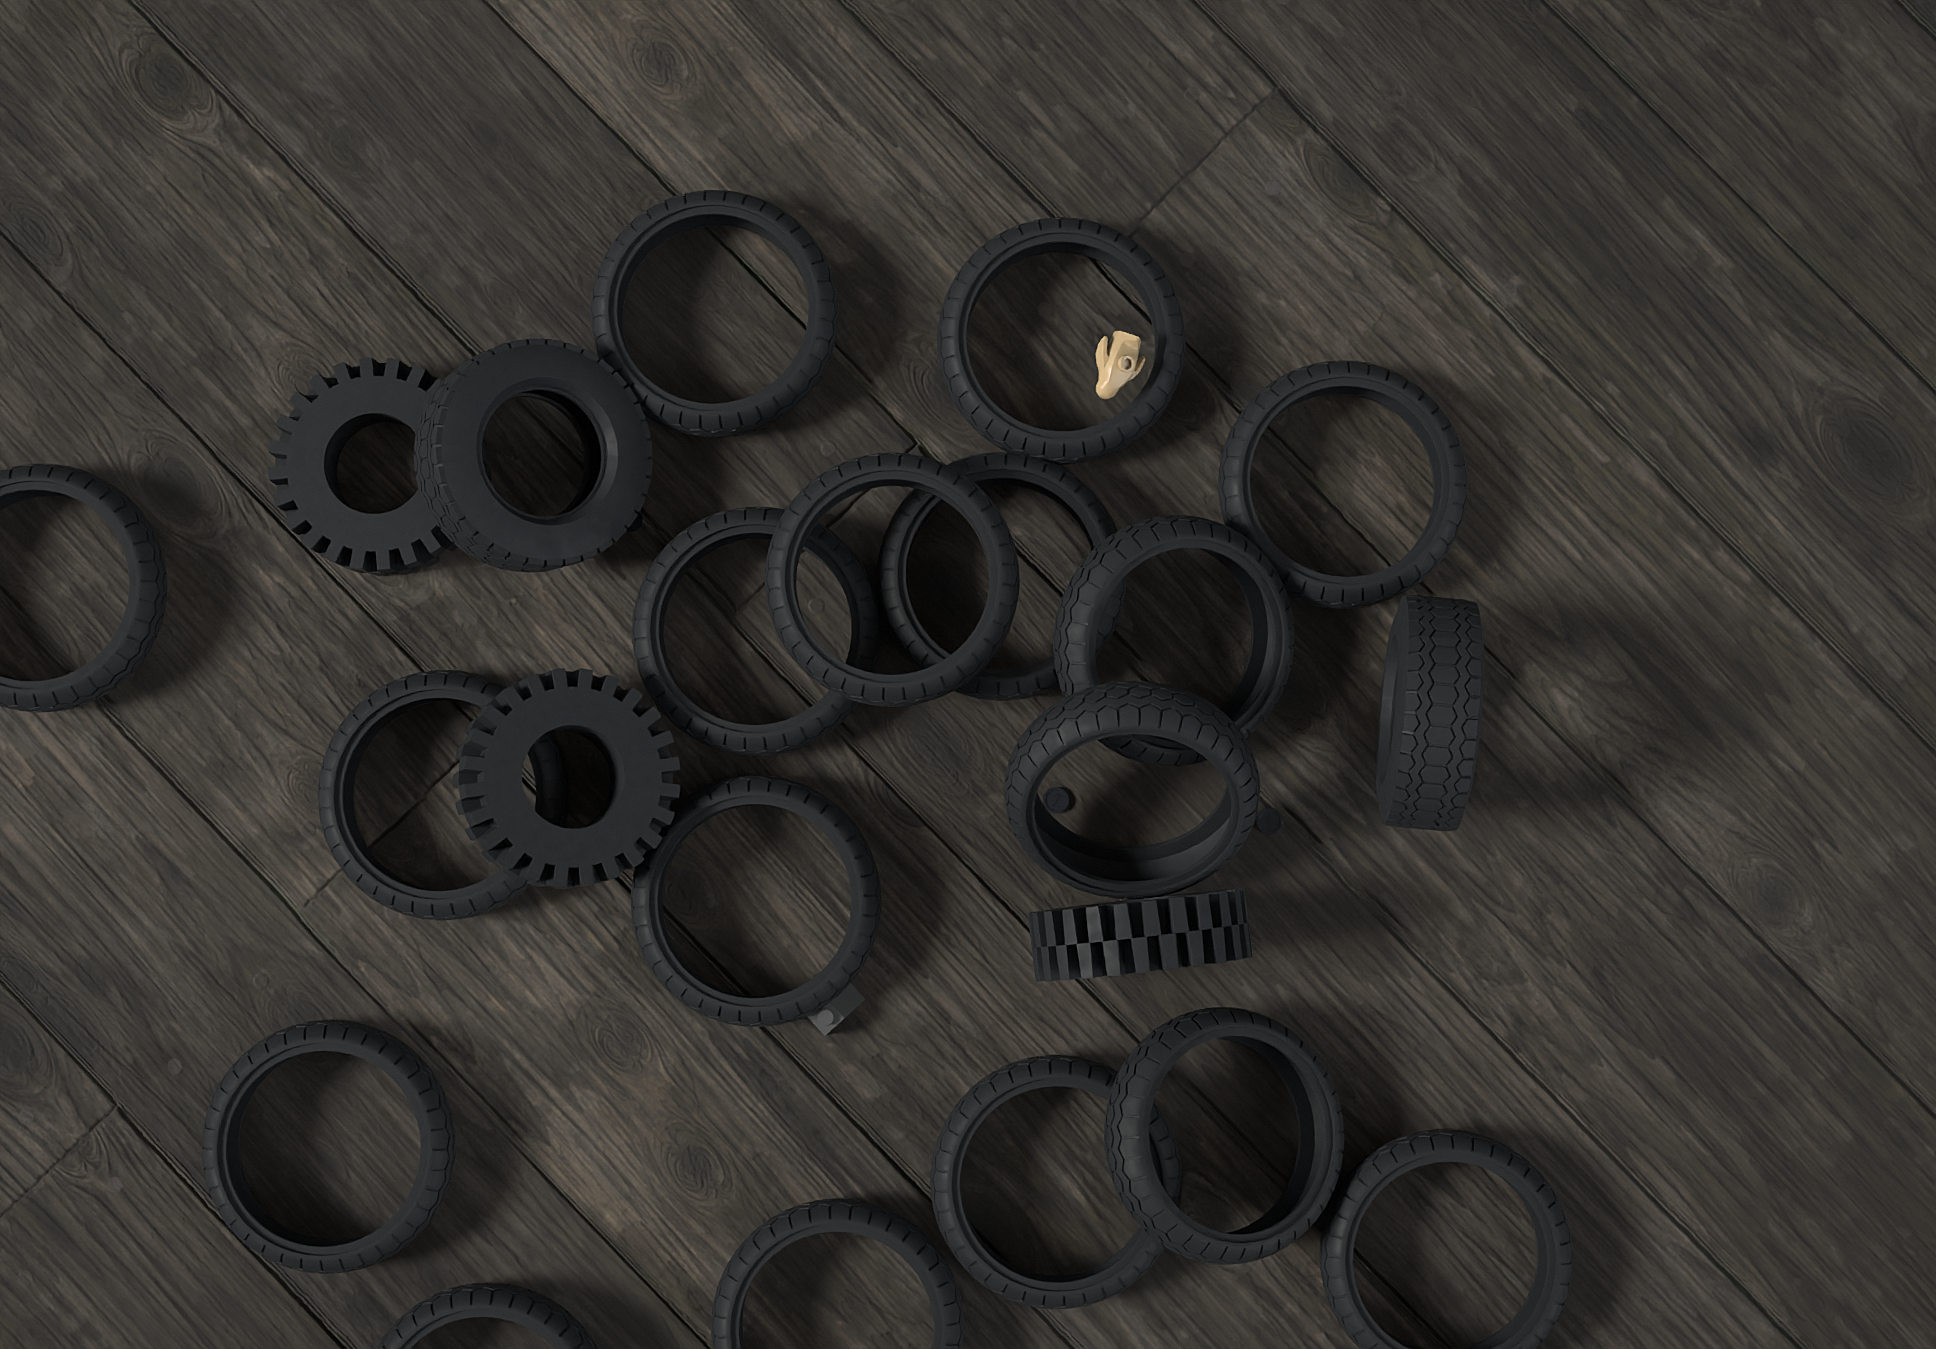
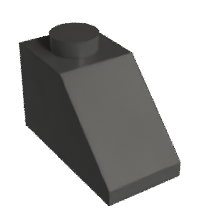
[807,983,865,1036]

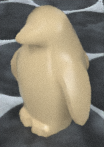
[1096,331,1145,400]

